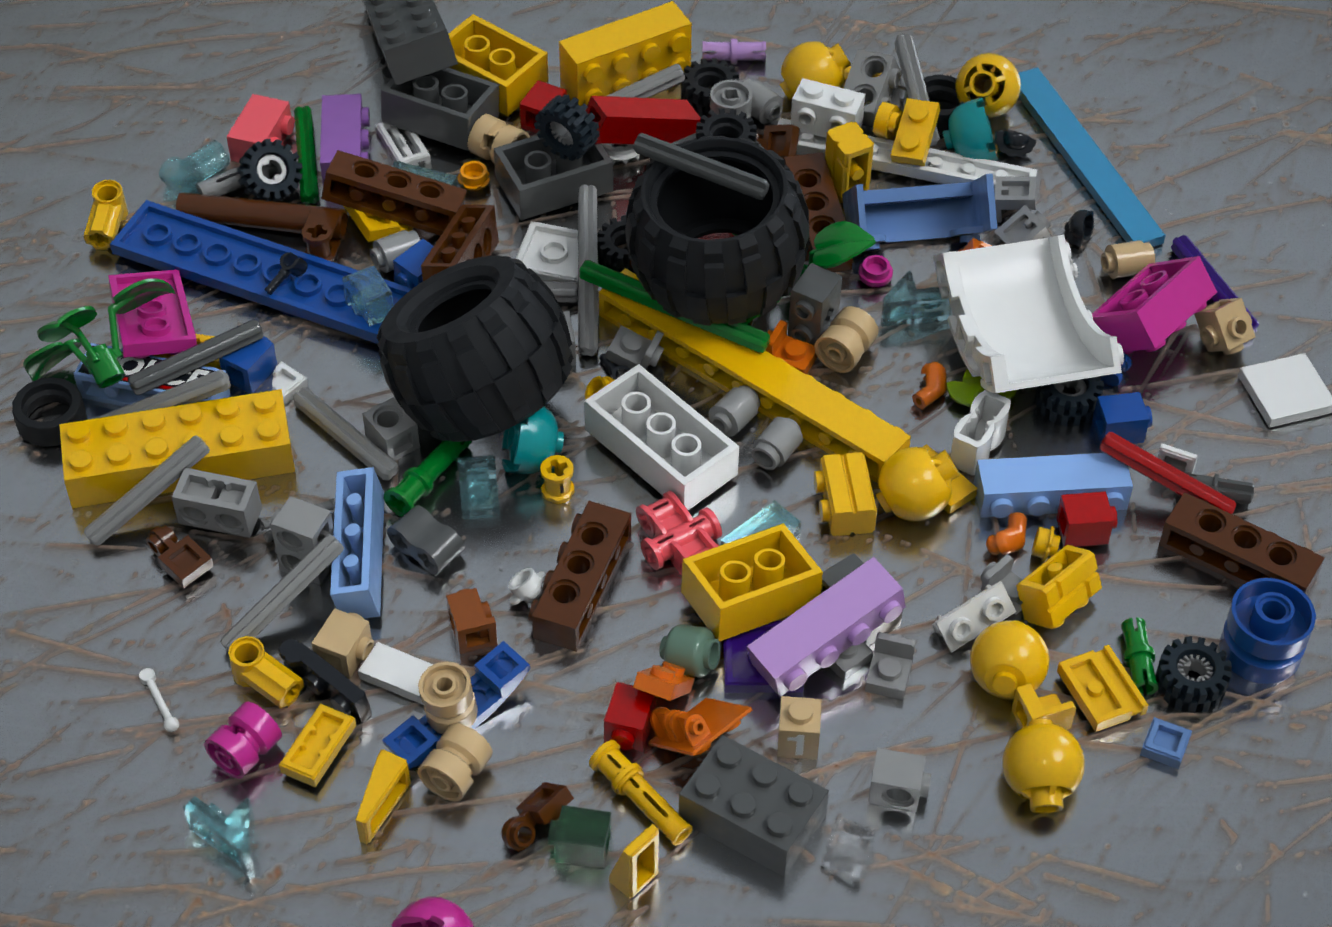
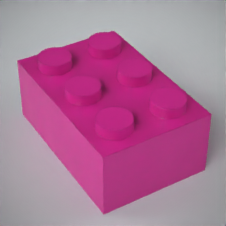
[1092,256,1217,354]

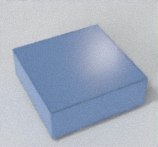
[1140,717,1192,769]

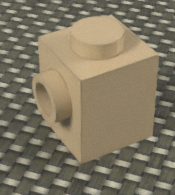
[311,608,374,679]

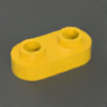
[873,101,903,141]

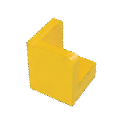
[1011,683,1076,730]

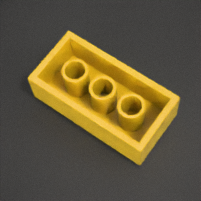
[559,1,692,106]

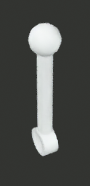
[139,668,179,732]

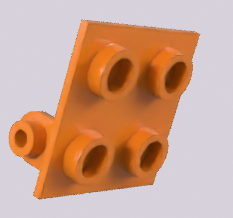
[648,698,752,756]

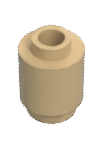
[1101,240,1155,279]

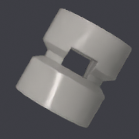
[710,80,752,119]

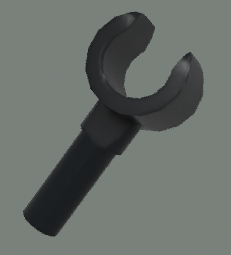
[264,253,308,295]
[599,353,630,380]

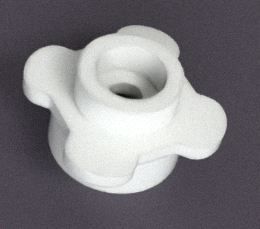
[508,568,546,605]

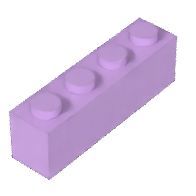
[747,557,906,697]

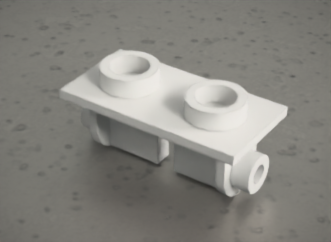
[932,581,1016,653]

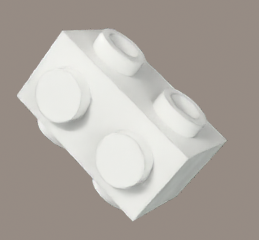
[790,78,865,138]

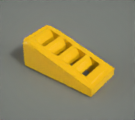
[356,749,411,845]
[609,824,659,899]

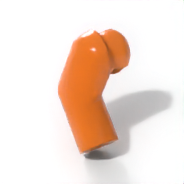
[986,512,1027,555]

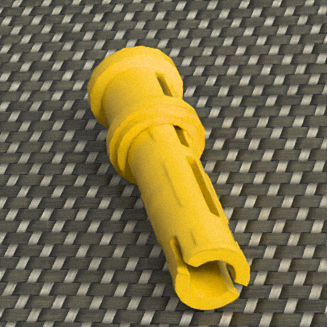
[589,740,693,846]

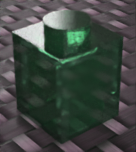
[548,805,612,869]

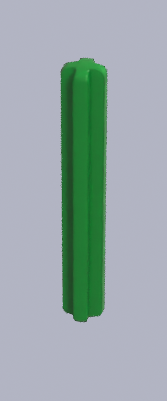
[294,106,319,205]

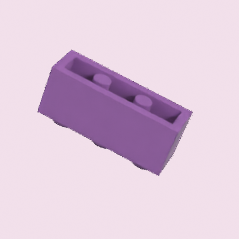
[320,94,370,185]

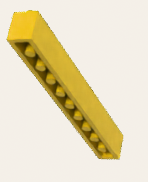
[599,268,911,483]

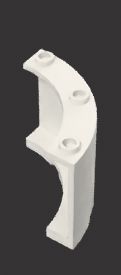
[933,235,1124,393]

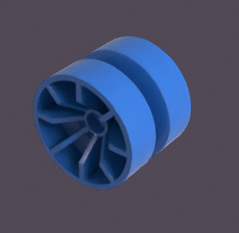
[1219,578,1316,684]

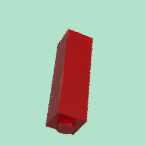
[585,96,701,144]

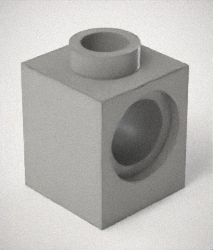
[362,397,420,461]
[868,748,931,812]

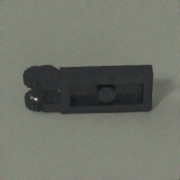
[278,638,372,723]

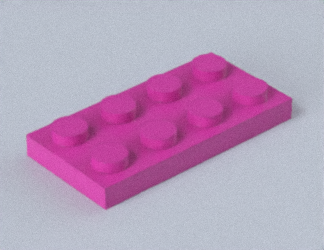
[108,269,197,359]

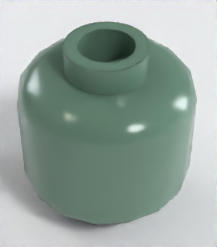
[659,624,721,678]

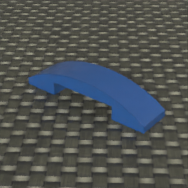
[382,641,531,769]

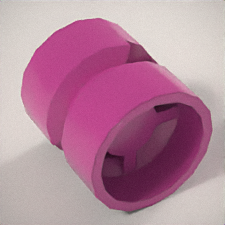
[204,701,282,779]

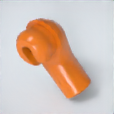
[912,362,947,409]

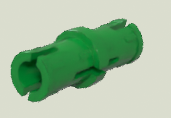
[1121,617,1159,696]

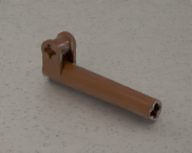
[176,192,348,262]

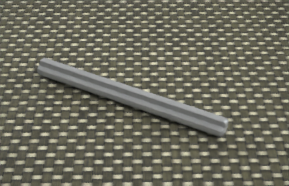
[578,184,598,357]

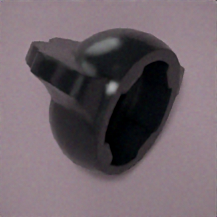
[994,129,1036,157]
[1064,210,1094,247]

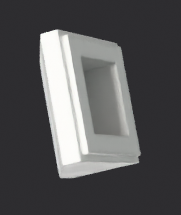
[1158,443,1197,474]

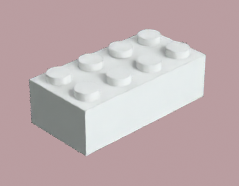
[584,364,739,510]

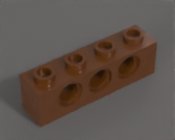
[321,150,467,236]
[784,152,853,272]
[421,204,499,281]
[1159,492,1325,596]
[528,501,631,652]

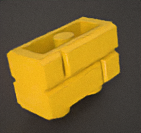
[825,121,874,203]
[813,452,877,536]
[1016,545,1102,629]

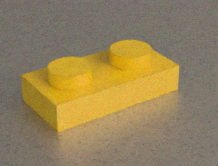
[891,98,940,166]

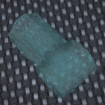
[159,140,230,194]

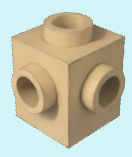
[1194,298,1256,355]

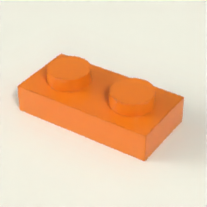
[633,661,695,701]

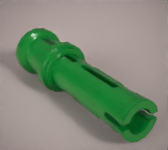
[384,441,472,516]

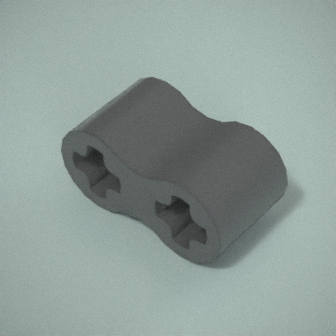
[387,505,465,575]

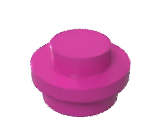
[858,255,893,287]

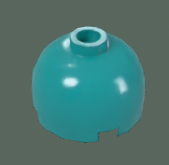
[943,97,998,161]
[502,406,564,474]

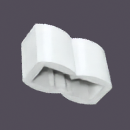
[950,390,1011,476]

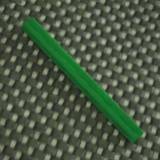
[579,260,770,353]

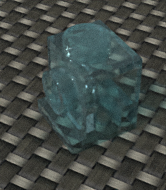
[342,265,394,326]

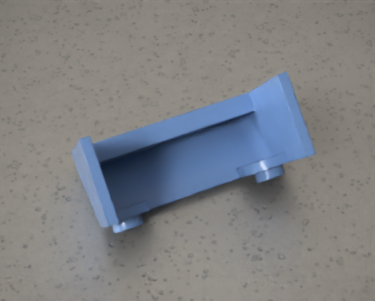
[842,173,998,251]

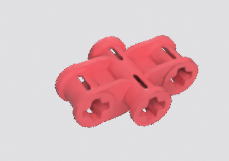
[636,491,722,575]

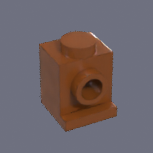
[446,588,498,654]

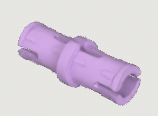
[702,39,766,64]

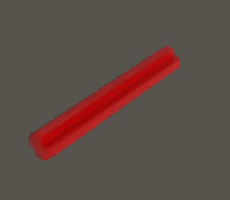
[1099,432,1236,514]

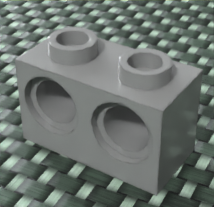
[844,49,902,127]
[172,468,262,538]
[270,496,334,585]

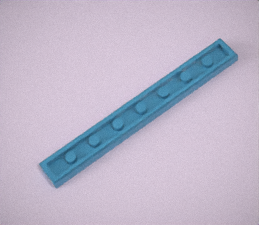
[1019,67,1166,247]

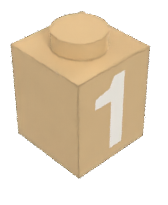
[777,696,822,760]

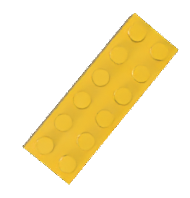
[59,389,295,509]

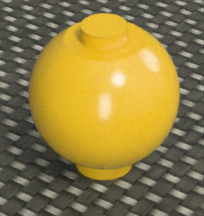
[779,41,851,100]
[956,53,1021,119]
[876,447,960,522]
[970,620,1050,700]
[1002,719,1085,813]

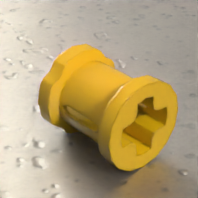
[540,455,575,504]

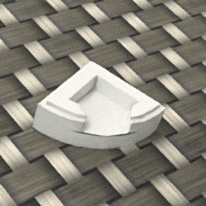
[272,361,308,406]

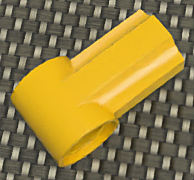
[84,180,128,250]
[228,636,304,709]

